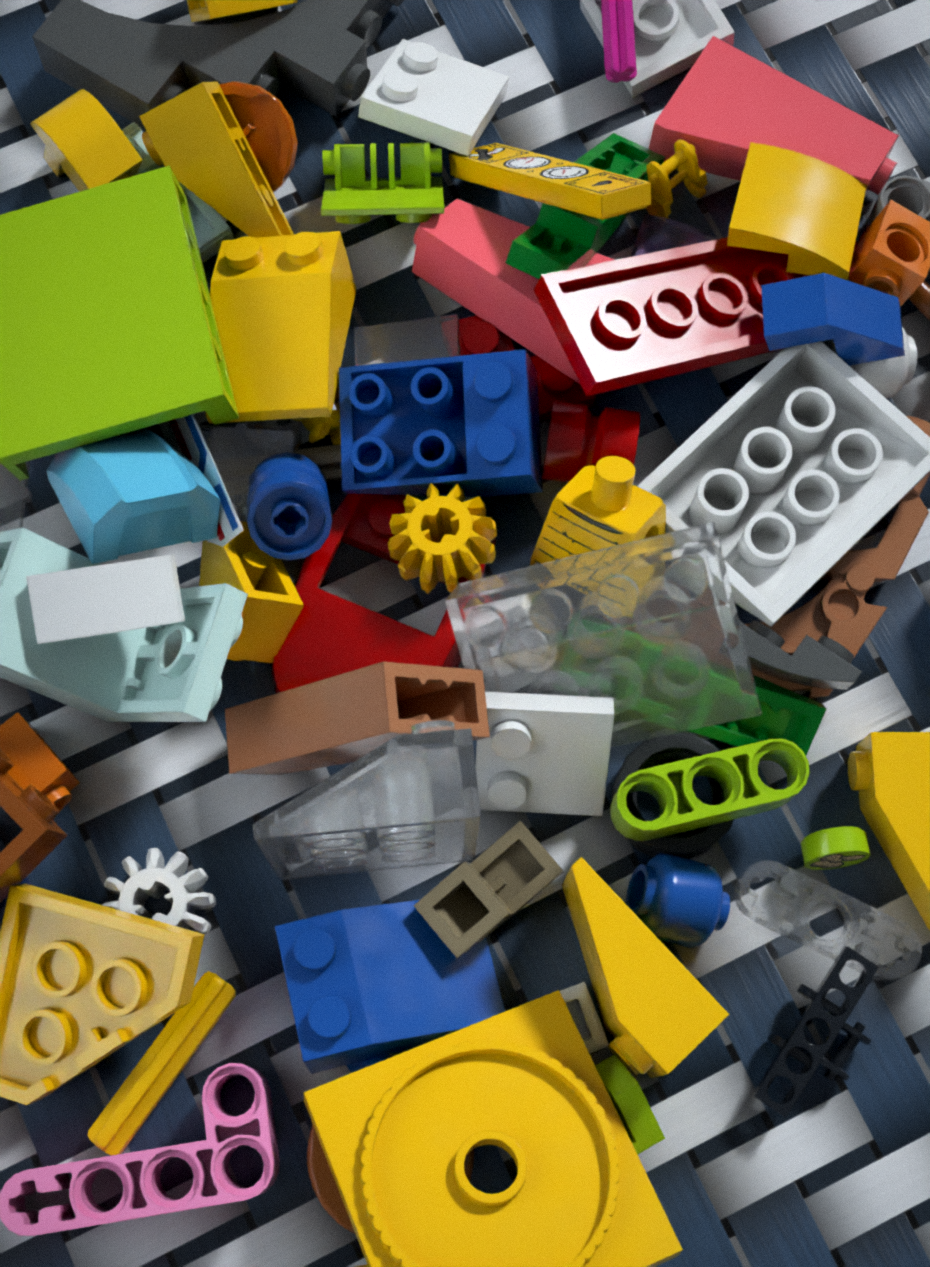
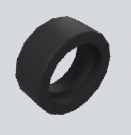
[612,733,734,859]

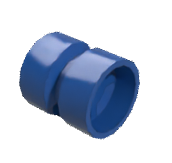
[247,452,332,560]

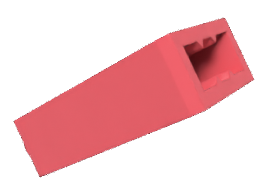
[649,36,899,198]
[412,199,614,385]

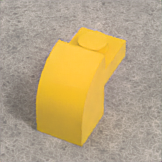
[30,89,143,192]

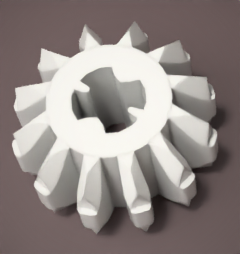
[101,848,216,934]

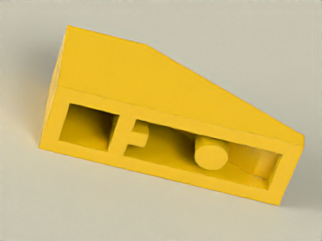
[139,81,294,238]
[848,732,930,931]

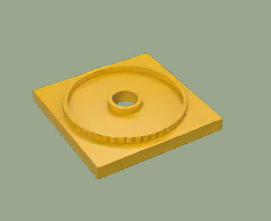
[303,990,683,1267]

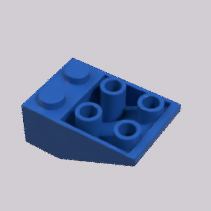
[339,349,543,497]

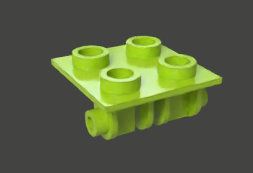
[321,142,444,224]

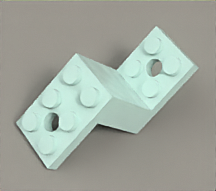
[0,527,248,722]

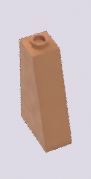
[225,662,490,775]

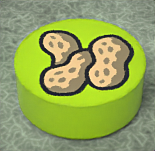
[800,826,871,870]

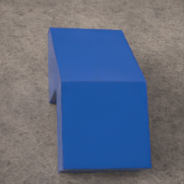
[761,273,905,366]

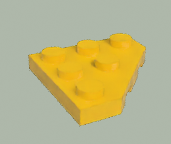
[0,883,205,1105]

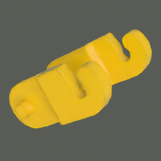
[646,139,708,227]

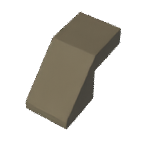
[414,821,564,958]

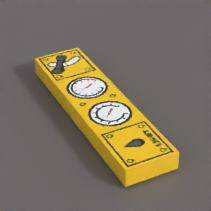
[449,143,651,220]

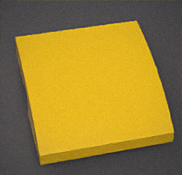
[727,142,867,280]

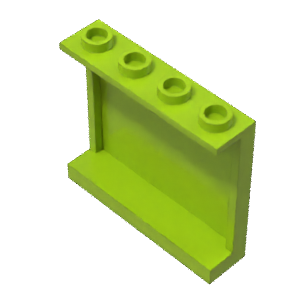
[0,165,239,481]

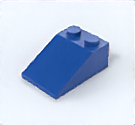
[275,900,505,1074]

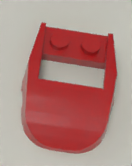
[272,494,496,694]

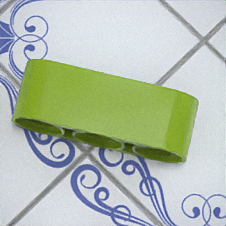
[610,739,810,841]

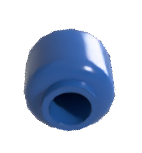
[626,853,730,948]

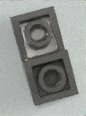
[718,619,862,690]

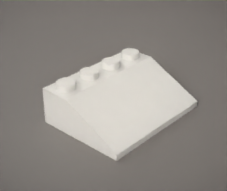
[637,341,930,627]

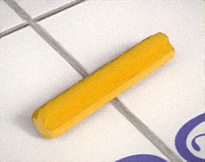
[87,971,236,1156]

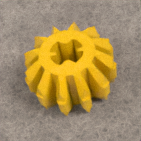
[388,483,497,595]

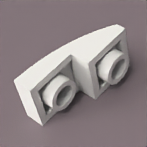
[26,554,185,644]

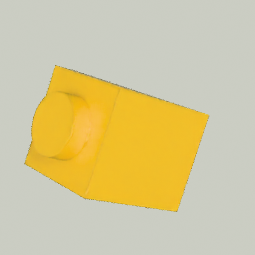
[199,521,304,663]

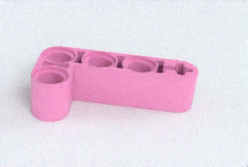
[0,1063,280,1236]

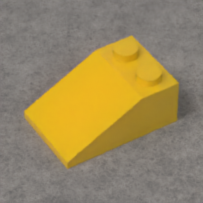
[205,231,357,424]
[562,857,729,1078]

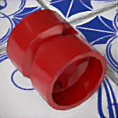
[542,400,640,483]

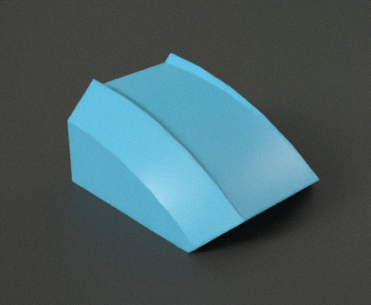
[46,428,221,564]

